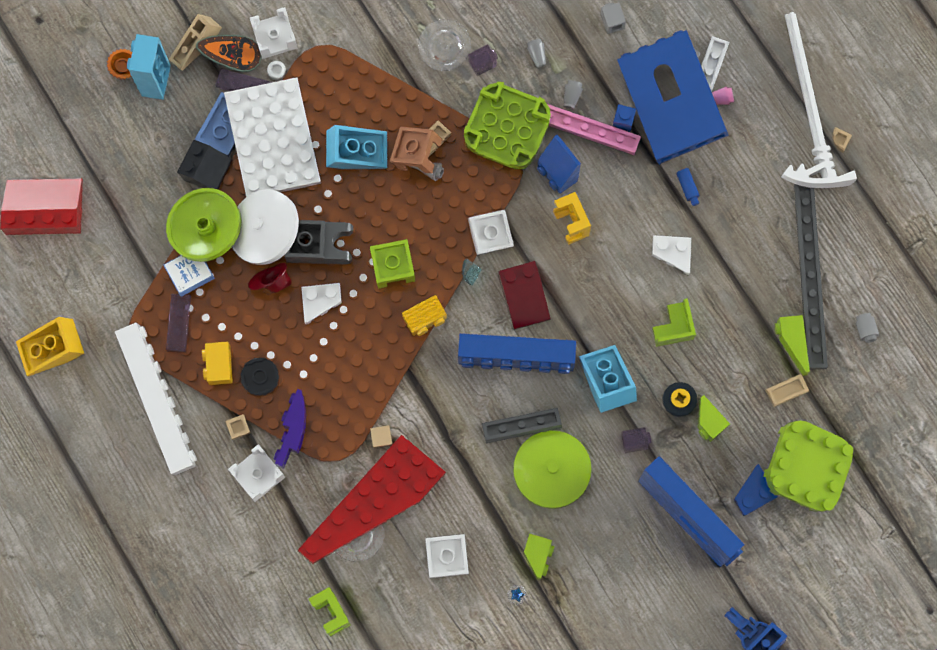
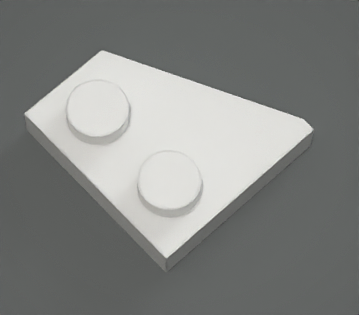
[301,283,342,324]

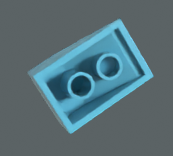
[326,125,387,169]
[579,345,637,413]

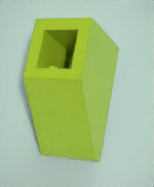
[523,533,555,580]

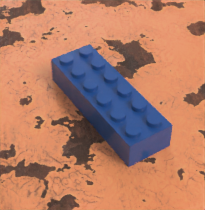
[458,333,576,374]

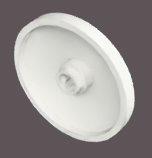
[232,189,299,265]

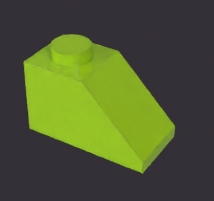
[698,395,730,442]

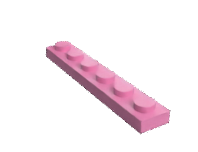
[547,104,641,155]

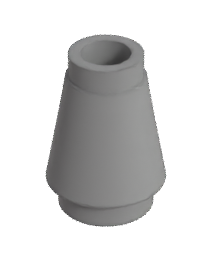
[526,39,547,68]
[563,80,583,109]

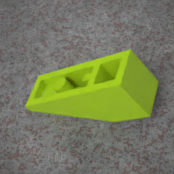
[774,315,810,376]

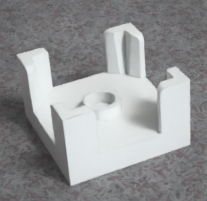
[250,7,298,59]
[228,444,285,502]

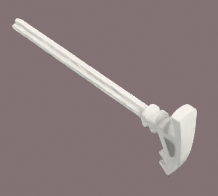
[781,12,857,188]

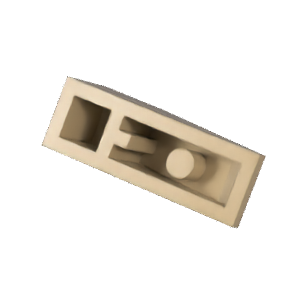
[169,14,222,71]

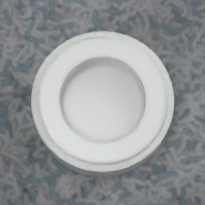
[267,61,286,81]

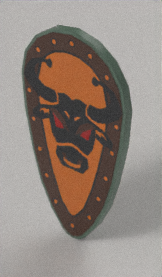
[196,35,262,72]

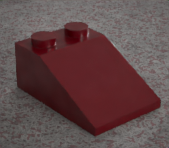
[498,261,551,330]

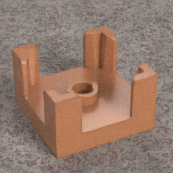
[390,127,442,174]

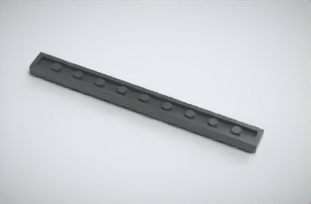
[794,184,828,370]

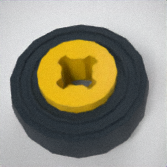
[662,382,698,417]

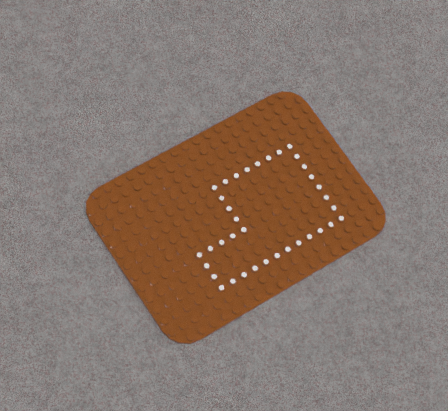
[129,45,523,462]

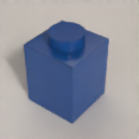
[613,104,636,132]

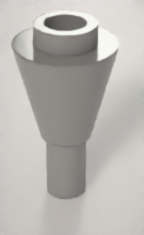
[409,163,444,181]

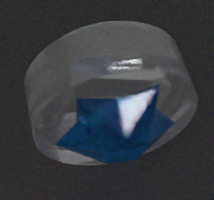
[507,585,527,605]

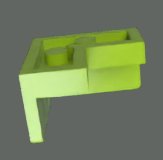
[652,298,696,347]

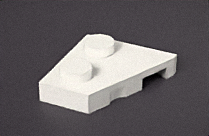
[652,235,691,275]

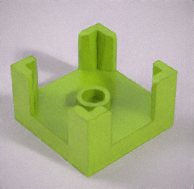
[370,239,415,289]
[309,587,351,637]

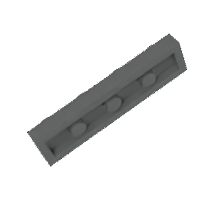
[482,408,562,444]

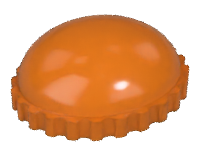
[107,49,132,80]

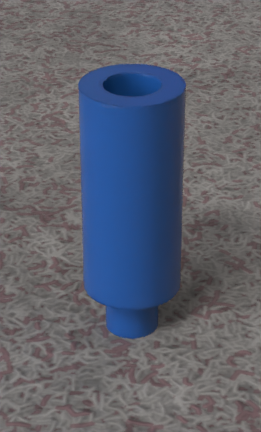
[676,168,700,206]

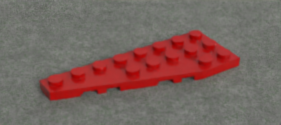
[298,435,446,564]

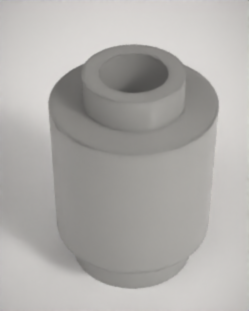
[856,313,879,343]

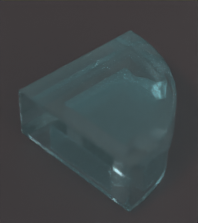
[462,259,482,285]

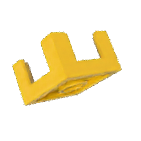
[553,192,591,245]

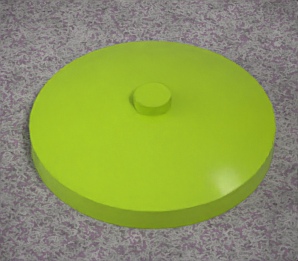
[166,188,241,262]
[513,430,591,509]

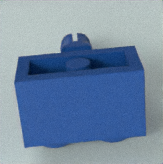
[724,607,787,650]

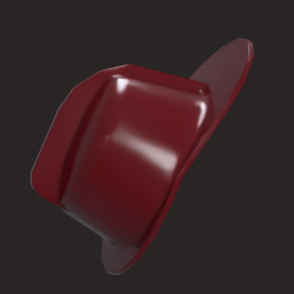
[248,262,292,293]

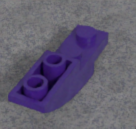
[273,389,306,469]

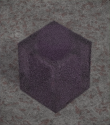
[468,44,498,76]
[621,427,651,453]

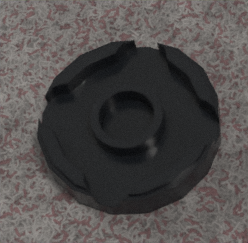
[240,357,279,396]

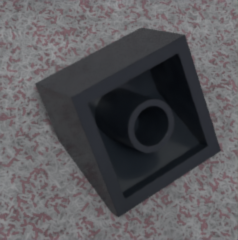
[177,140,233,189]

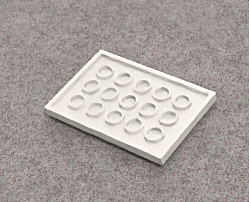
[224,77,321,197]

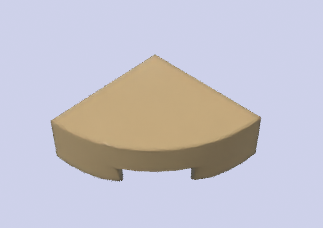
[832,127,852,153]

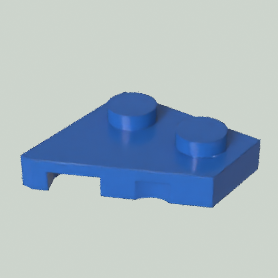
[734,464,778,516]

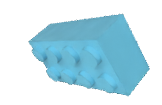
[127,34,171,100]

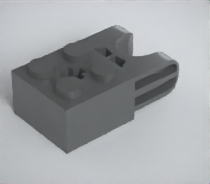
[285,220,354,264]

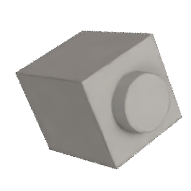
[600,2,626,34]

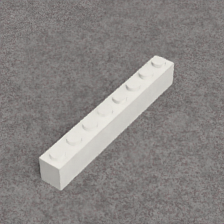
[115,323,197,475]

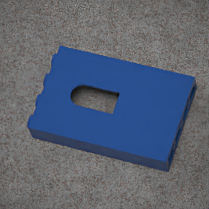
[617,30,729,164]
[638,456,745,567]

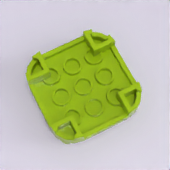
[464,81,551,169]
[764,420,853,512]

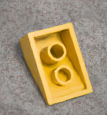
[16,317,84,376]

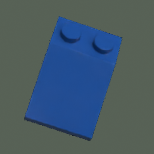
[537,134,581,194]

